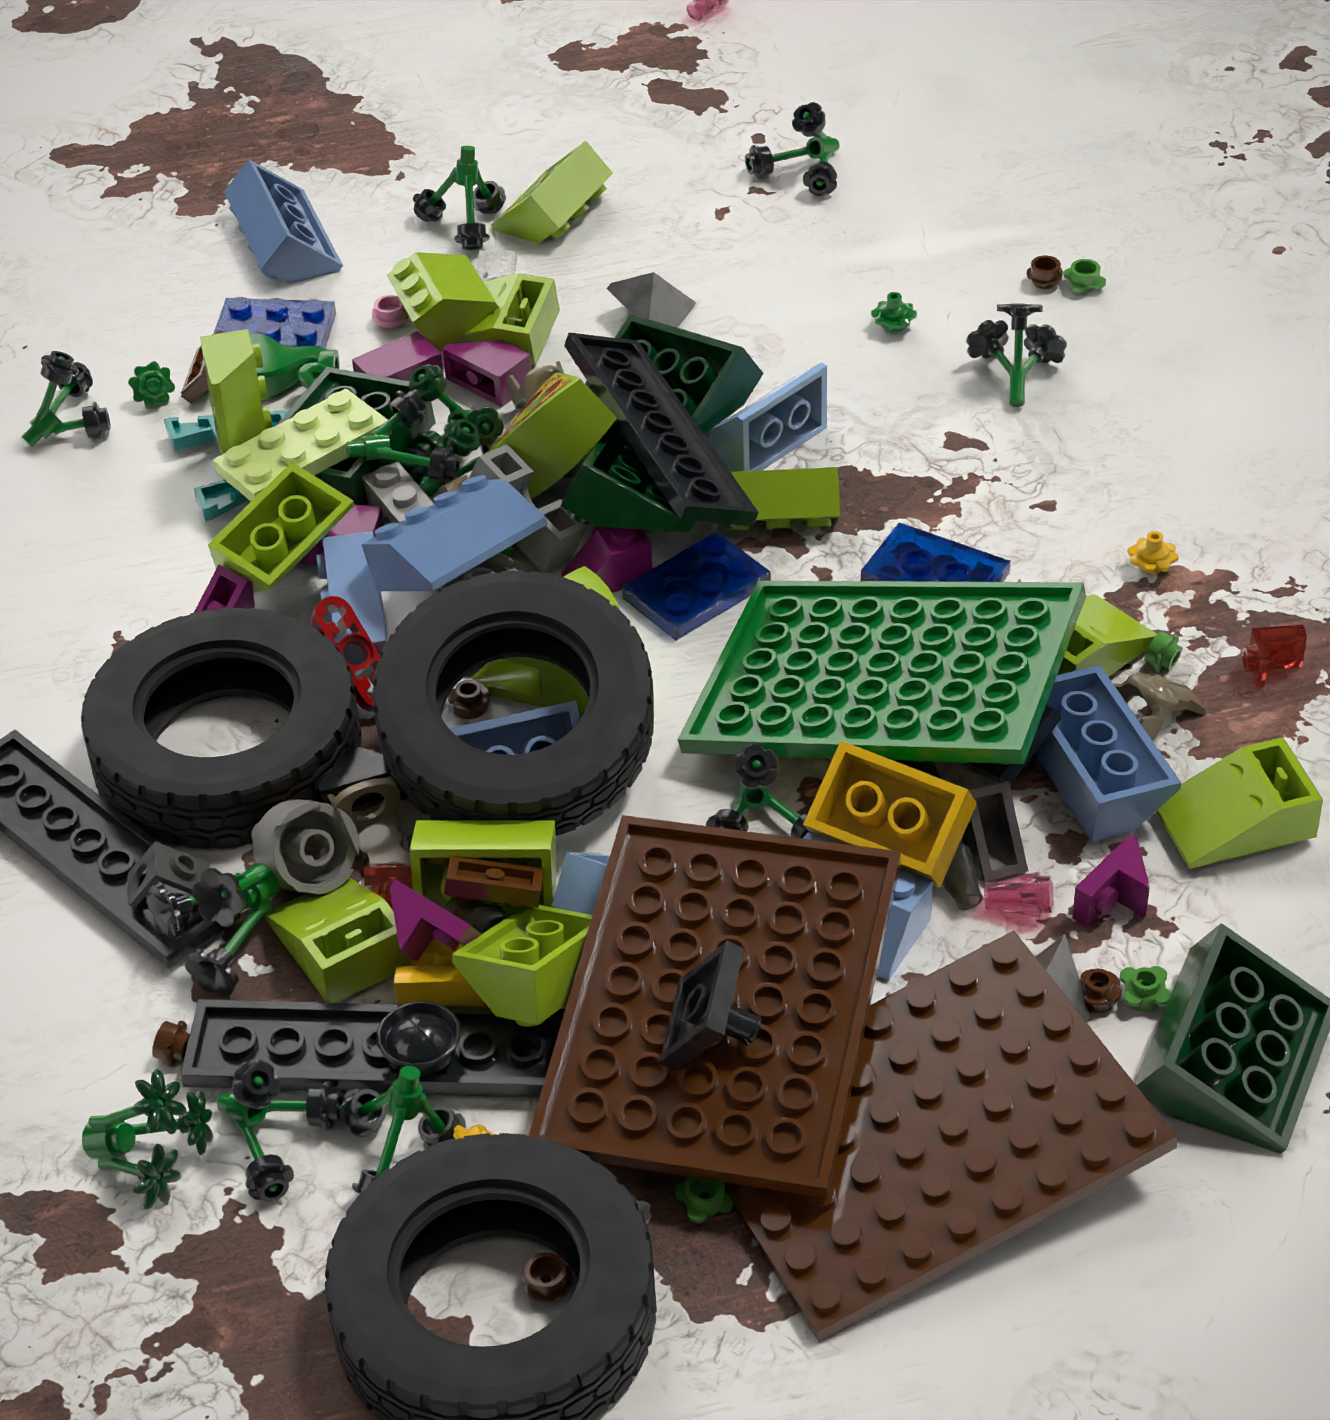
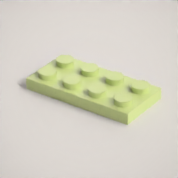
[213,389,392,501]

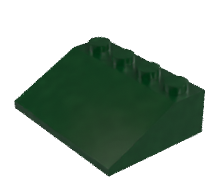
[585,313,764,434]
[277,367,436,506]
[560,427,694,532]
[1134,923,1330,1154]

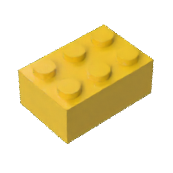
[803,741,977,888]

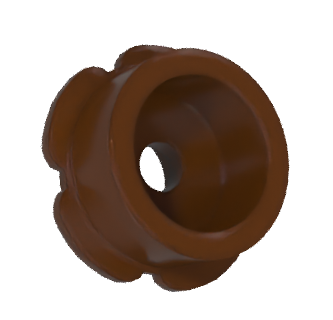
[1026,255,1063,289]
[448,680,490,719]
[1080,968,1122,1013]
[152,1021,190,1067]
[521,1252,572,1302]

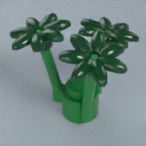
[82,1069,213,1210]

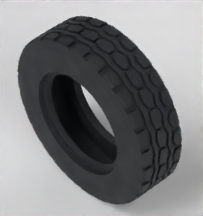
[373,570,654,836]
[81,608,362,849]
[325,1133,657,1420]

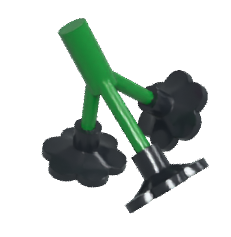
[966,303,1067,407]

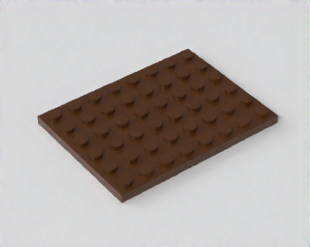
[528,815,901,1199]
[724,930,1177,1343]

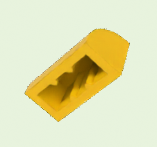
[394,964,488,1007]

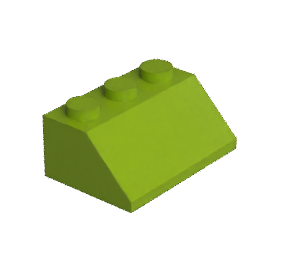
[491,140,613,244]
[387,252,499,352]
[200,329,272,455]
[208,462,355,592]
[717,467,840,531]
[410,820,557,929]
[452,905,593,1027]

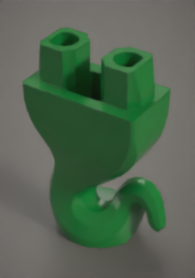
[249,333,340,401]

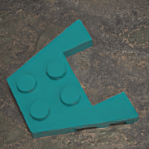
[164,410,287,522]

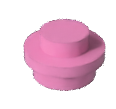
[372,295,409,329]

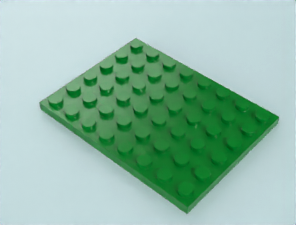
[677,581,1086,765]

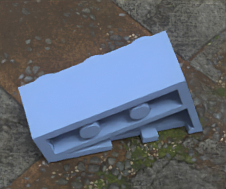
[316,531,387,665]

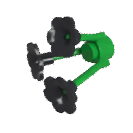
[147,863,279,996]

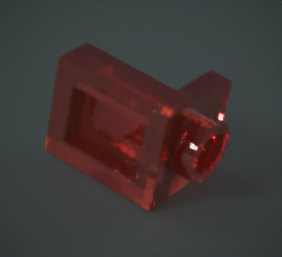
[1242,625,1307,687]
[364,863,413,910]

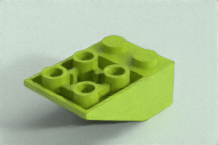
[452,273,560,365]
[1057,595,1157,677]
[1156,737,1323,869]
[264,877,412,1003]

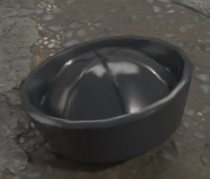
[376,1001,461,1077]

